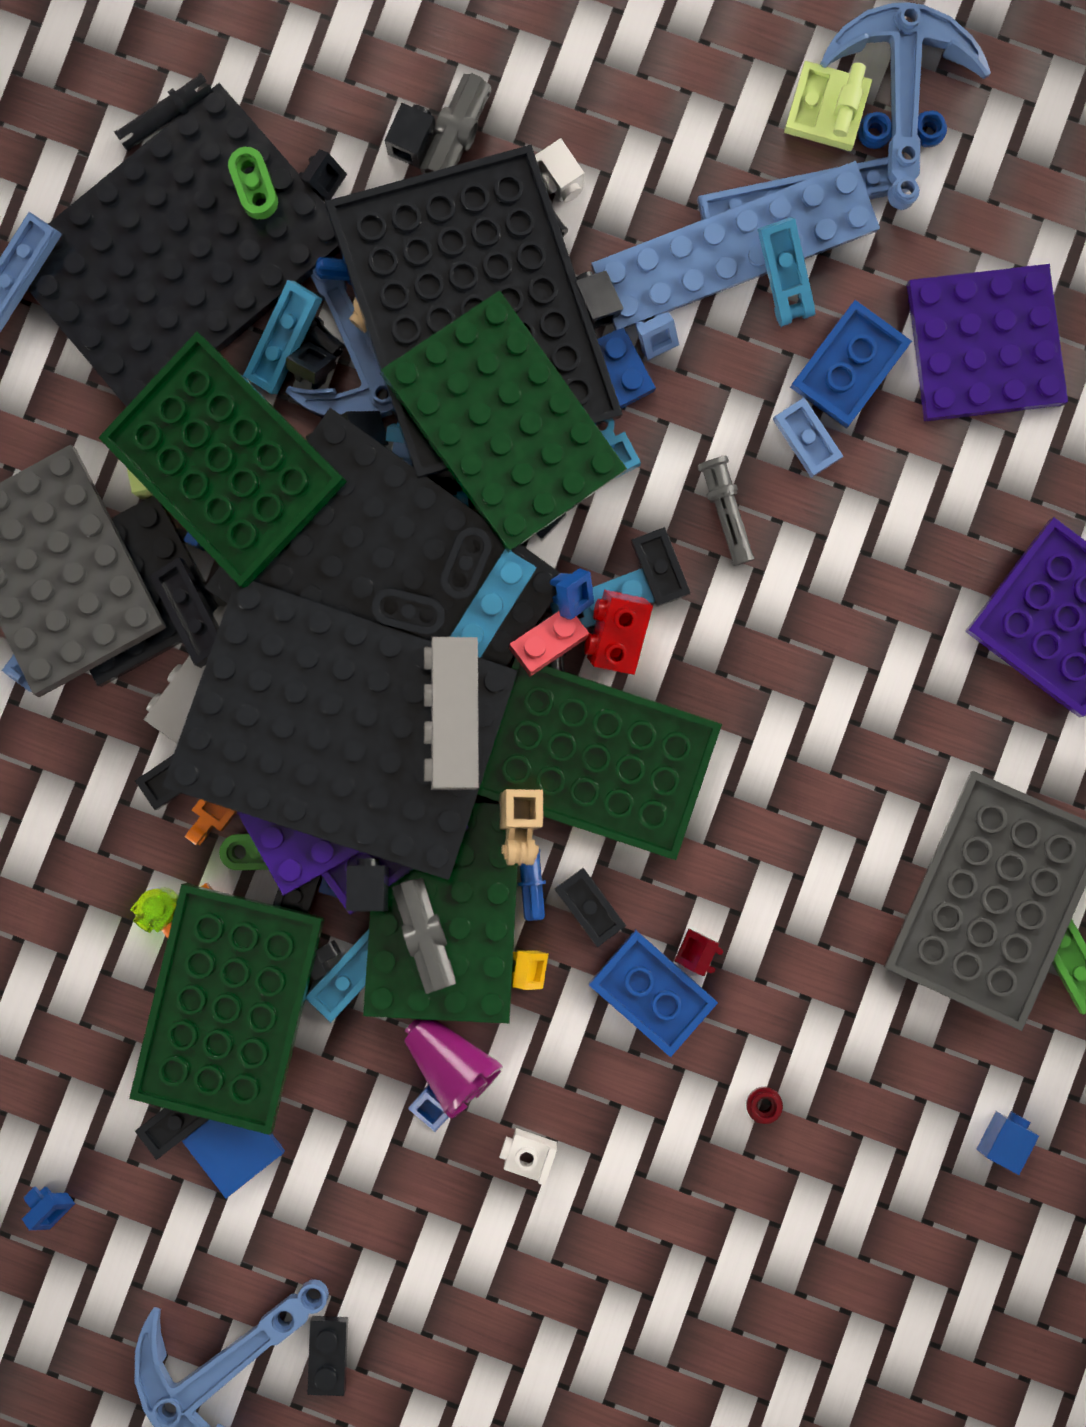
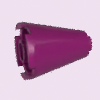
[404,1019,503,1119]

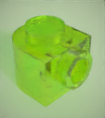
[130,887,178,933]

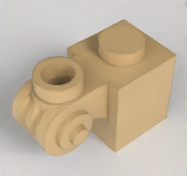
[500,789,543,865]

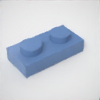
[773,397,843,478]

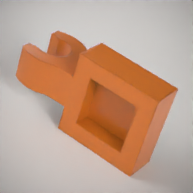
[185,799,237,846]

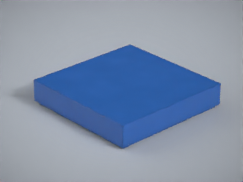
[182,1120,285,1198]

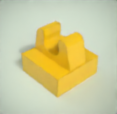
[512,951,549,990]

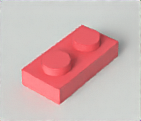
[509,611,589,677]

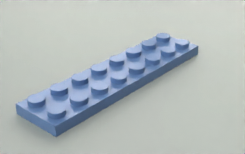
[591,161,880,330]

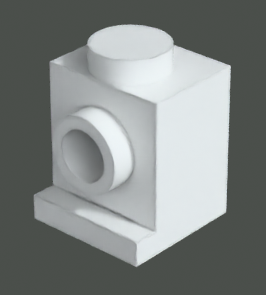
[535,138,584,202]
[499,1128,557,1185]

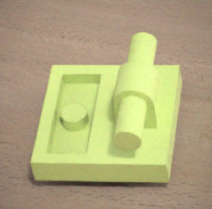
[784,61,872,152]

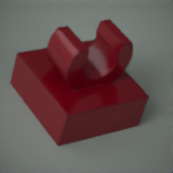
[674,929,724,977]

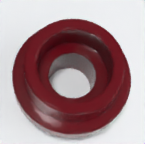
[746,1087,783,1124]

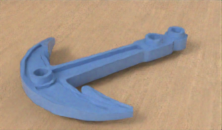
[820,2,991,210]
[285,269,393,418]
[135,1279,329,1427]

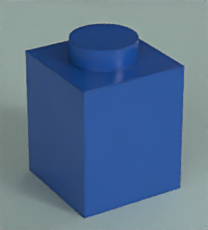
[976,1111,1039,1175]

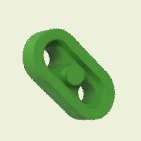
[228,147,278,219]
[219,834,269,870]

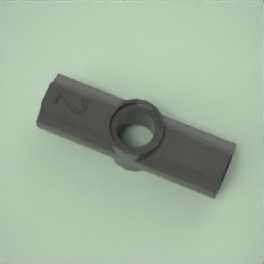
[420,73,491,174]
[392,878,457,994]

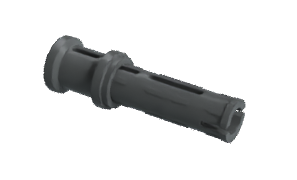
[697,456,755,566]

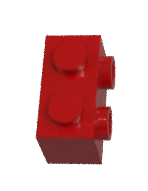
[584,589,653,675]

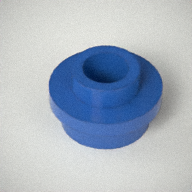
[917,111,947,148]
[857,112,892,149]

